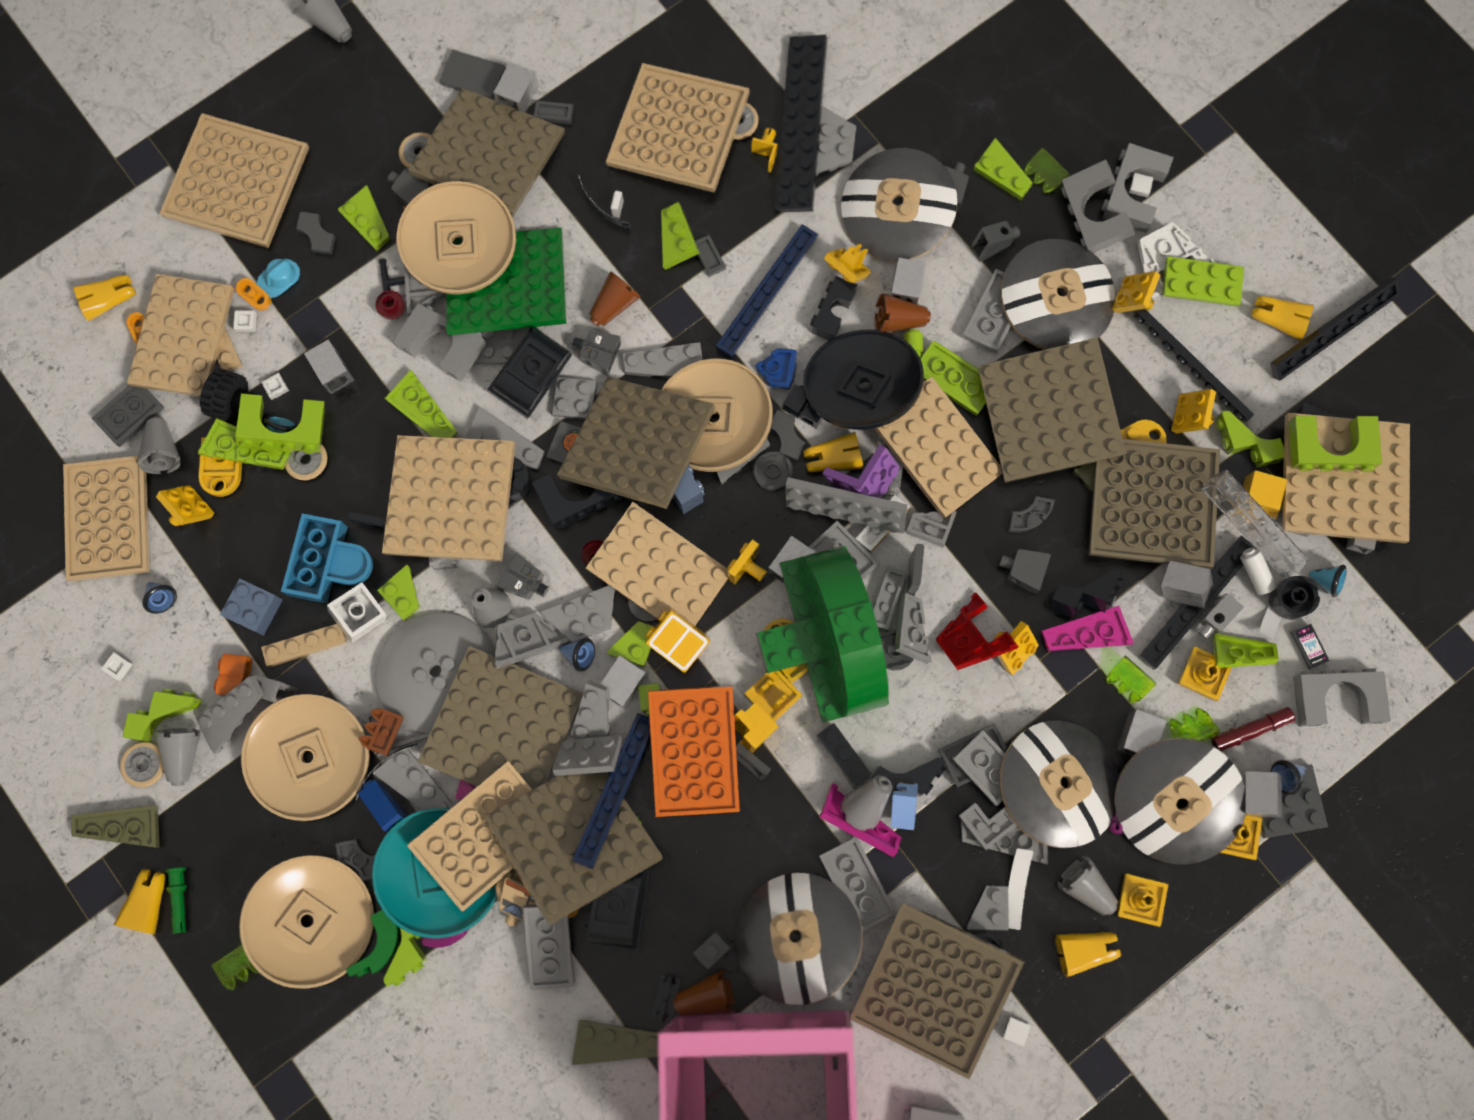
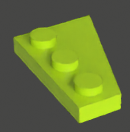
[973,138,1033,200]
[338,185,391,251]
[661,202,700,270]
[1212,633,1279,668]

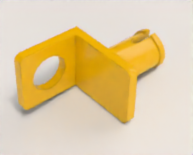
[751,128,778,172]

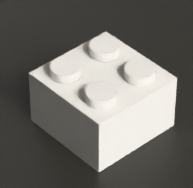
[327,583,386,643]

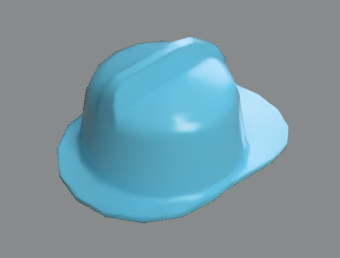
[257,259,300,298]

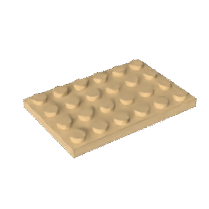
[127,274,234,397]
[874,377,1003,519]
[63,455,150,582]
[585,502,729,626]
[407,761,532,912]

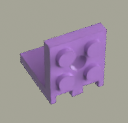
[822,445,900,498]

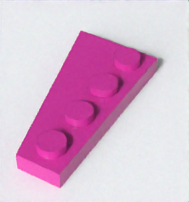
[1041,606,1134,651]
[819,783,901,857]

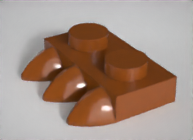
[359,709,404,757]

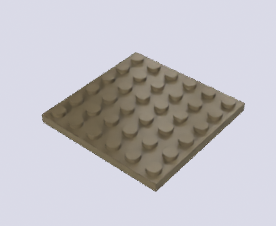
[408,88,565,217]
[978,337,1126,483]
[557,377,715,509]
[1088,439,1220,569]
[418,646,583,790]
[484,772,663,926]
[850,901,1024,1080]

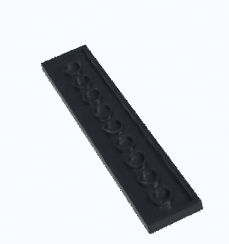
[774,34,828,213]

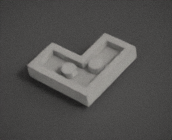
[958,803,1017,850]

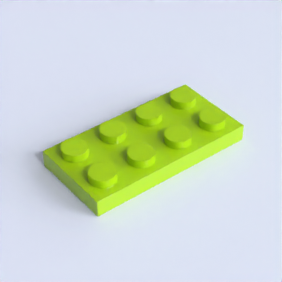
[1162,256,1244,307]
[920,340,986,416]

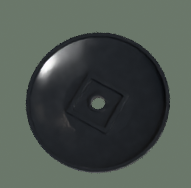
[803,329,924,430]

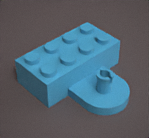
[281,513,373,604]

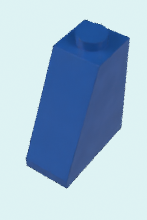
[358,780,408,832]

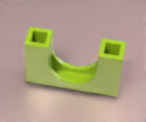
[235,394,325,454]
[1288,416,1382,472]

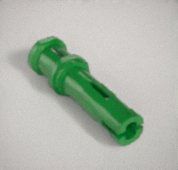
[166,867,187,934]

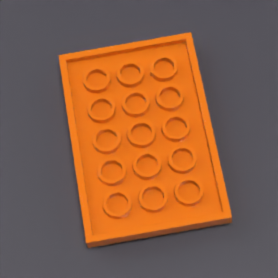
[648,686,740,817]

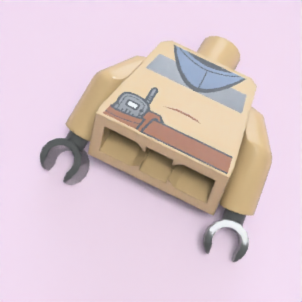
[495,868,535,926]

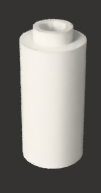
[1240,548,1277,595]

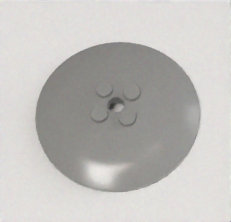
[376,613,495,734]

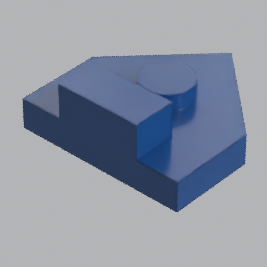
[755,348,797,389]

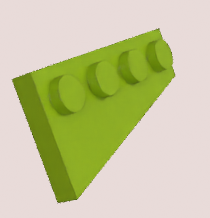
[385,369,458,438]

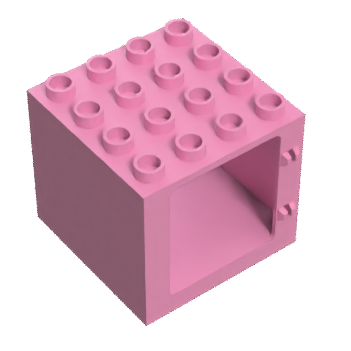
[658,1010,857,1120]

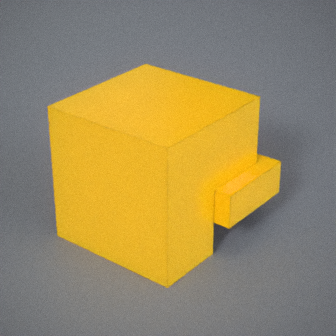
[1235,470,1287,520]
[734,702,779,753]

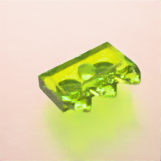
[1025,147,1071,193]
[1107,655,1157,703]
[1169,708,1220,741]
[211,945,260,990]

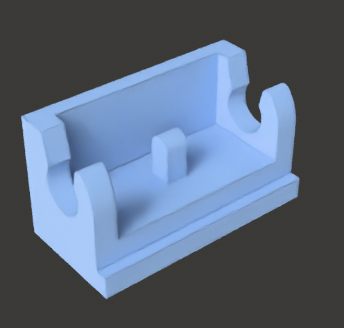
[891,783,918,830]

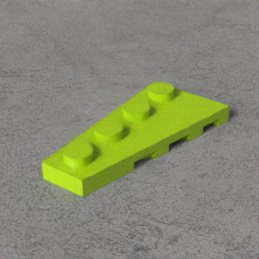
[198,418,292,470]

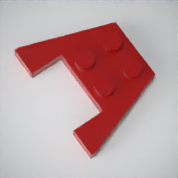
[935,592,1019,670]

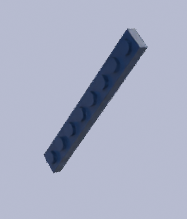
[716,224,818,358]
[573,713,651,869]

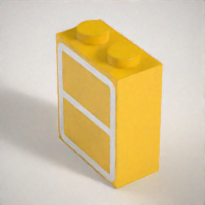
[645,608,710,673]

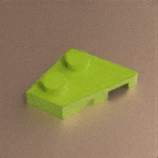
[377,565,420,621]
[607,621,654,667]

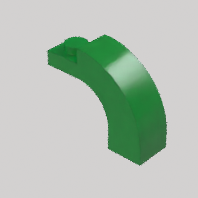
[346,910,401,978]

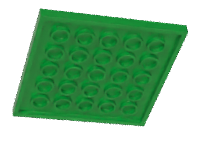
[446,227,567,335]

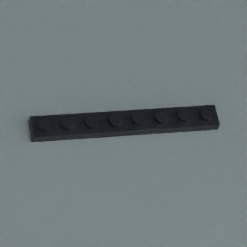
[1270,277,1401,381]
[1133,309,1254,422]
[1138,535,1257,670]

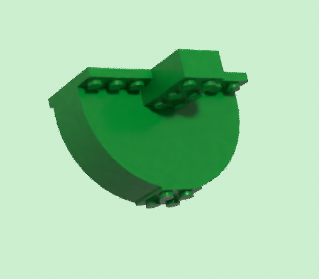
[755,546,889,723]

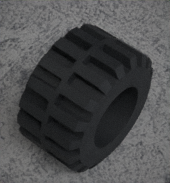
[200,368,248,423]

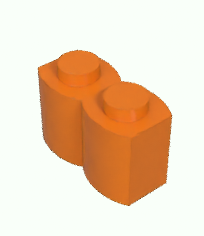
[214,654,252,697]

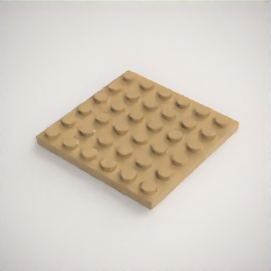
[606,63,750,192]
[159,113,309,248]
[1282,413,1410,543]
[382,435,516,562]

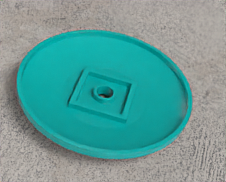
[372,808,497,938]

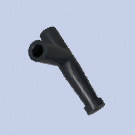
[379,259,405,292]

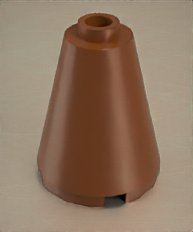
[589,271,641,327]
[874,294,931,332]
[673,970,735,1016]

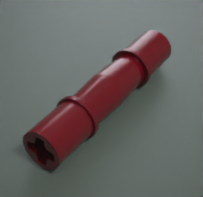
[1211,707,1295,751]

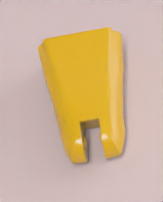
[73,275,136,321]
[1251,296,1314,341]
[803,432,863,472]
[113,869,165,934]
[1055,932,1121,977]

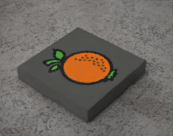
[547,421,581,464]

